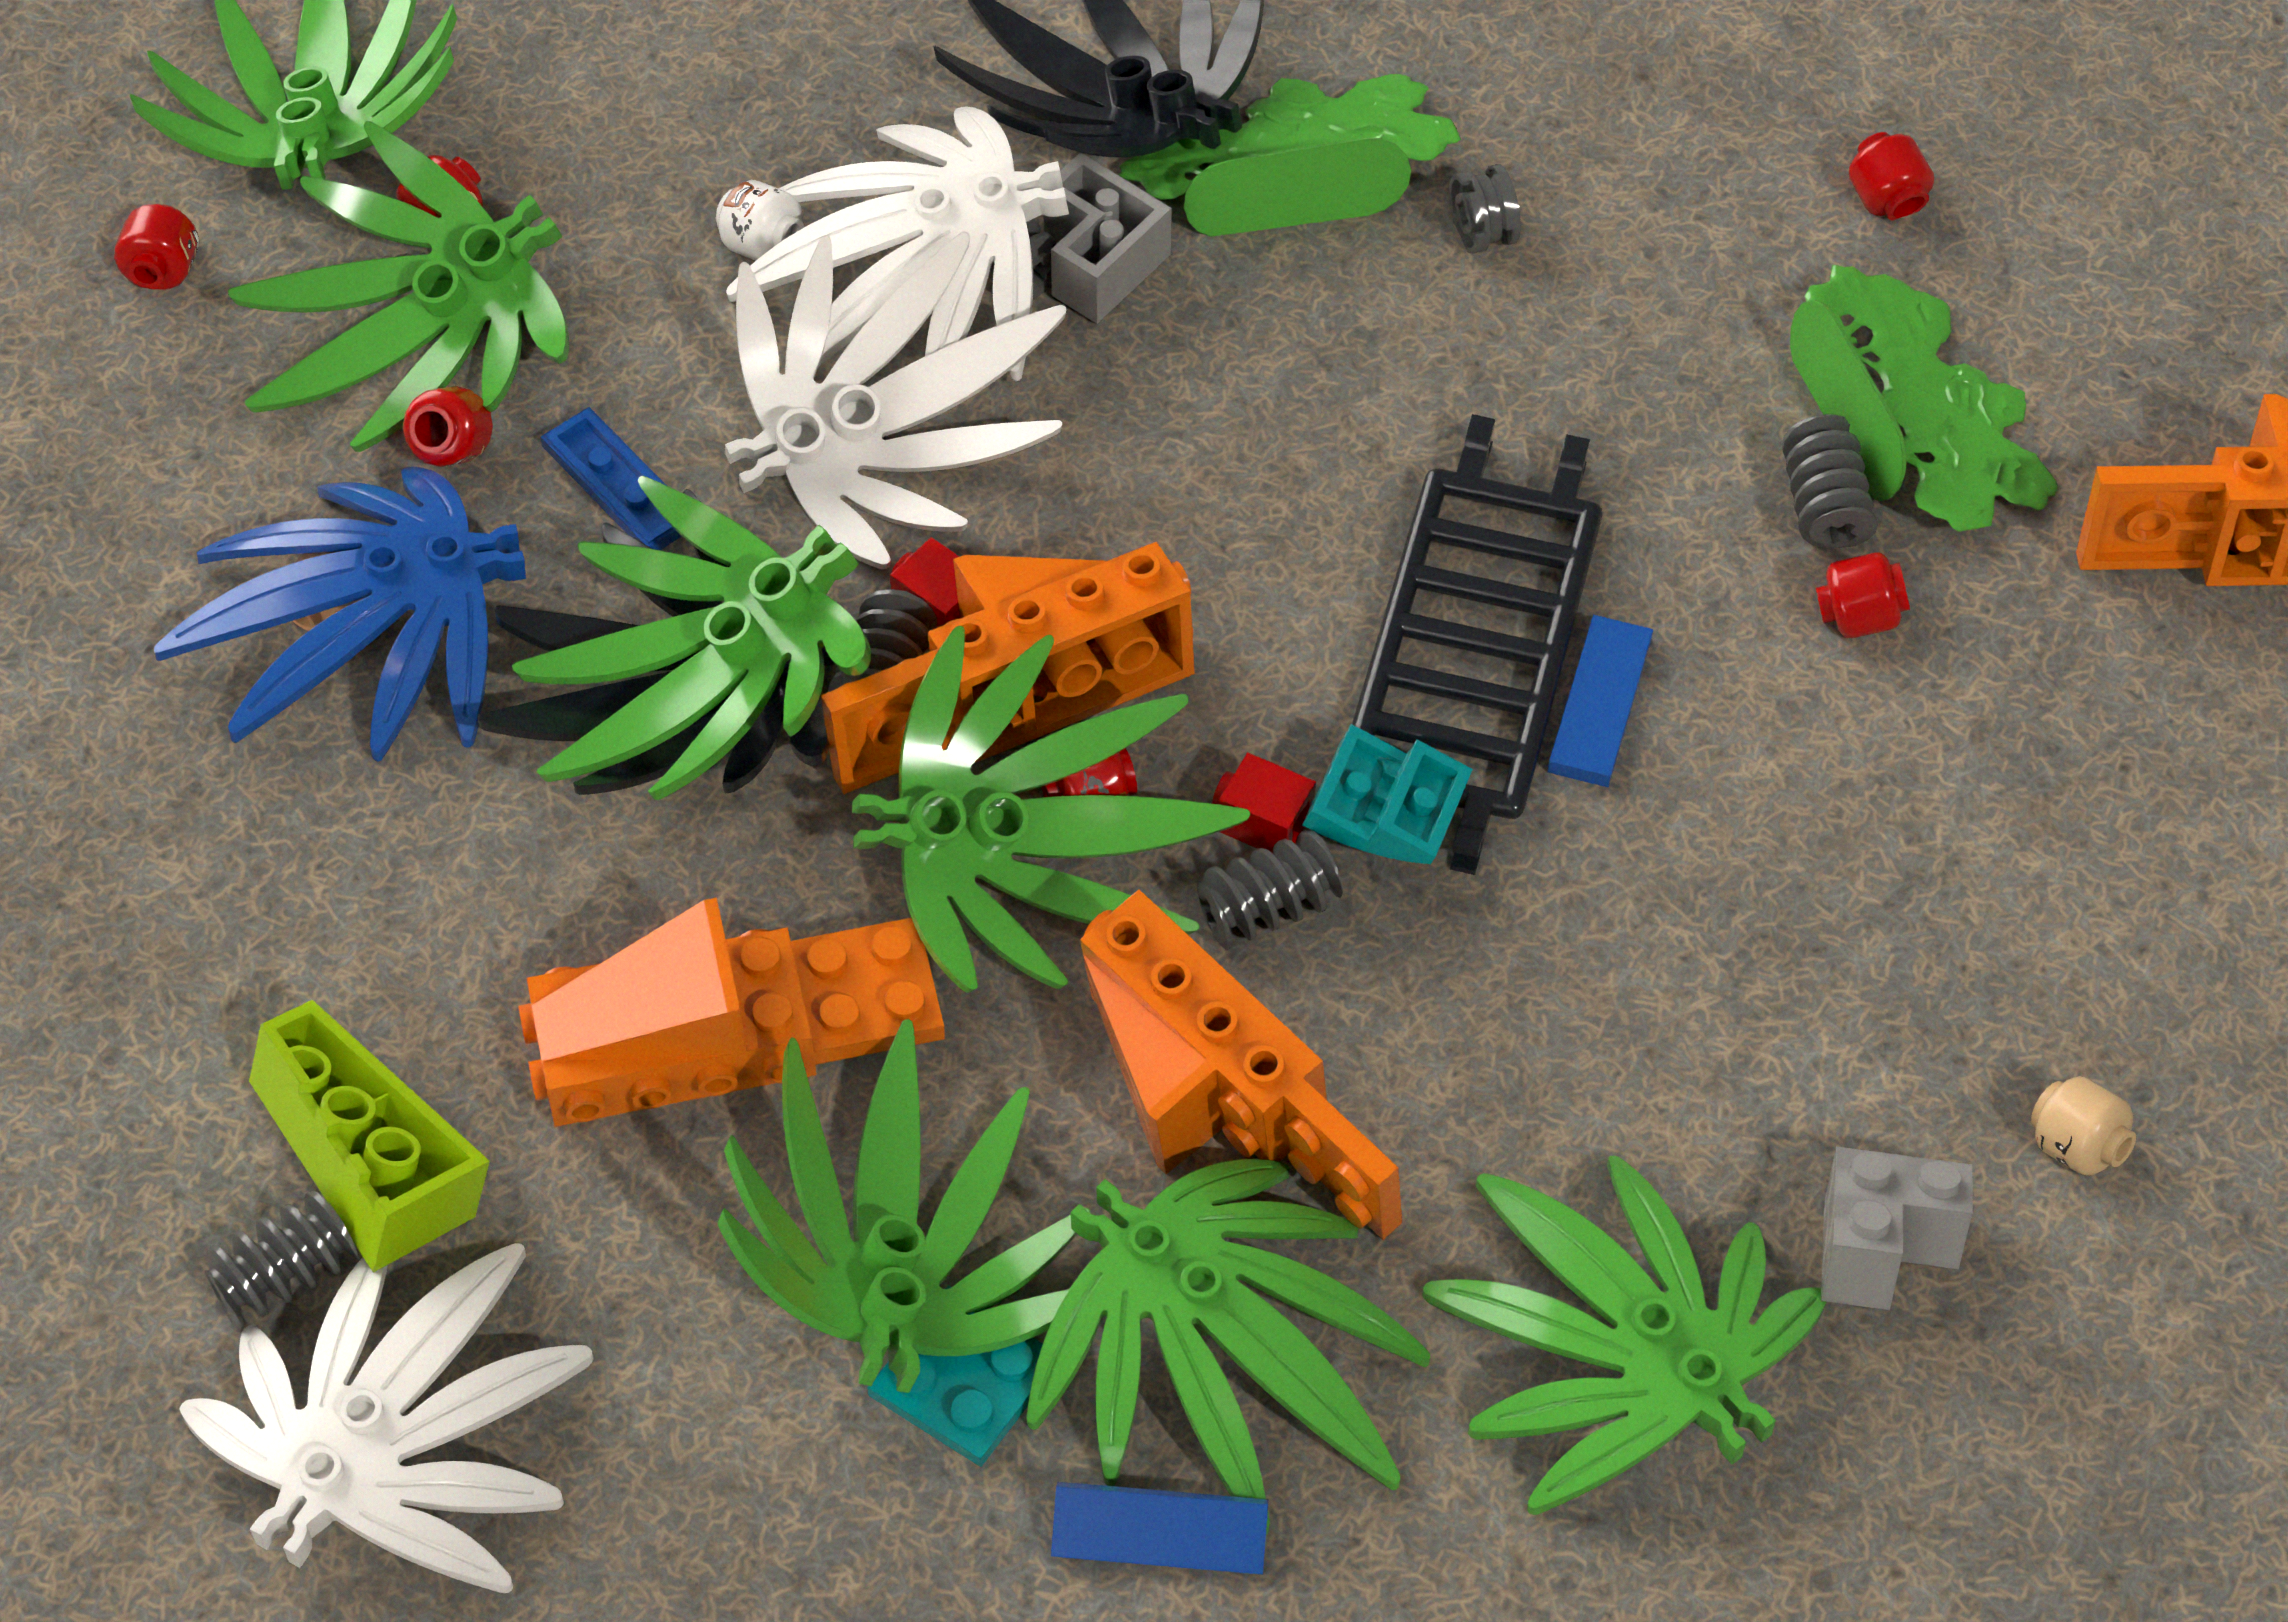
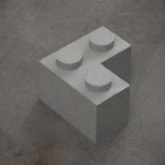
[1044,152,1172,324]
[1821,1146,1973,1310]

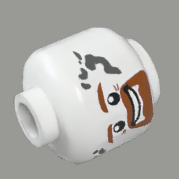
[716,180,804,261]

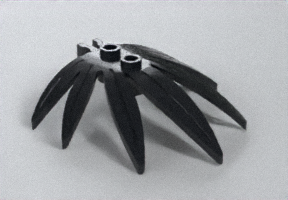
[933,0,1264,157]
[478,489,835,795]

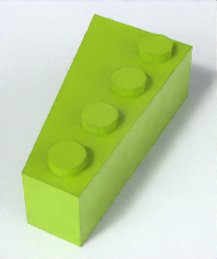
[249,1000,490,1273]

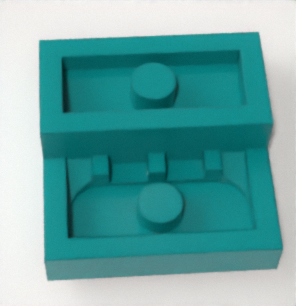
[1302,724,1473,865]

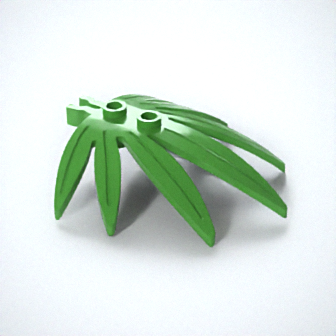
[130,0,457,190]
[228,121,569,452]
[512,476,871,800]
[852,626,1250,993]
[718,1019,1090,1393]
[1422,1156,1826,1515]
[1027,1159,1430,1535]

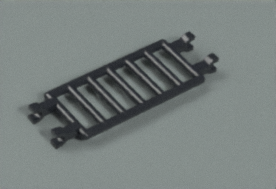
[1352,414,1603,875]

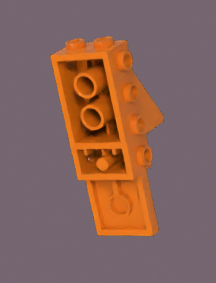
[2076,394,2288,586]
[821,542,1195,794]
[1080,889,1402,1240]
[518,898,945,1127]

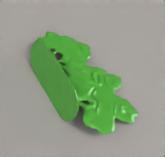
[1118,74,1461,237]
[1790,265,2058,532]

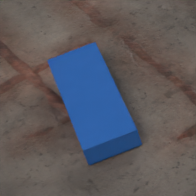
[540,407,682,550]
[1547,614,1653,788]
[1051,1482,1269,1575]

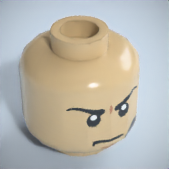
[2031,1076,2136,1176]

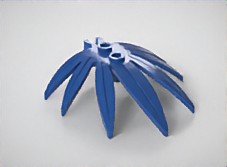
[154,467,526,762]

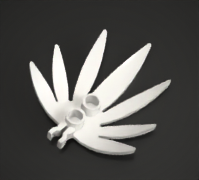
[726,107,1069,381]
[725,231,1066,569]
[179,1243,593,1593]

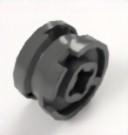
[1449,164,1521,254]

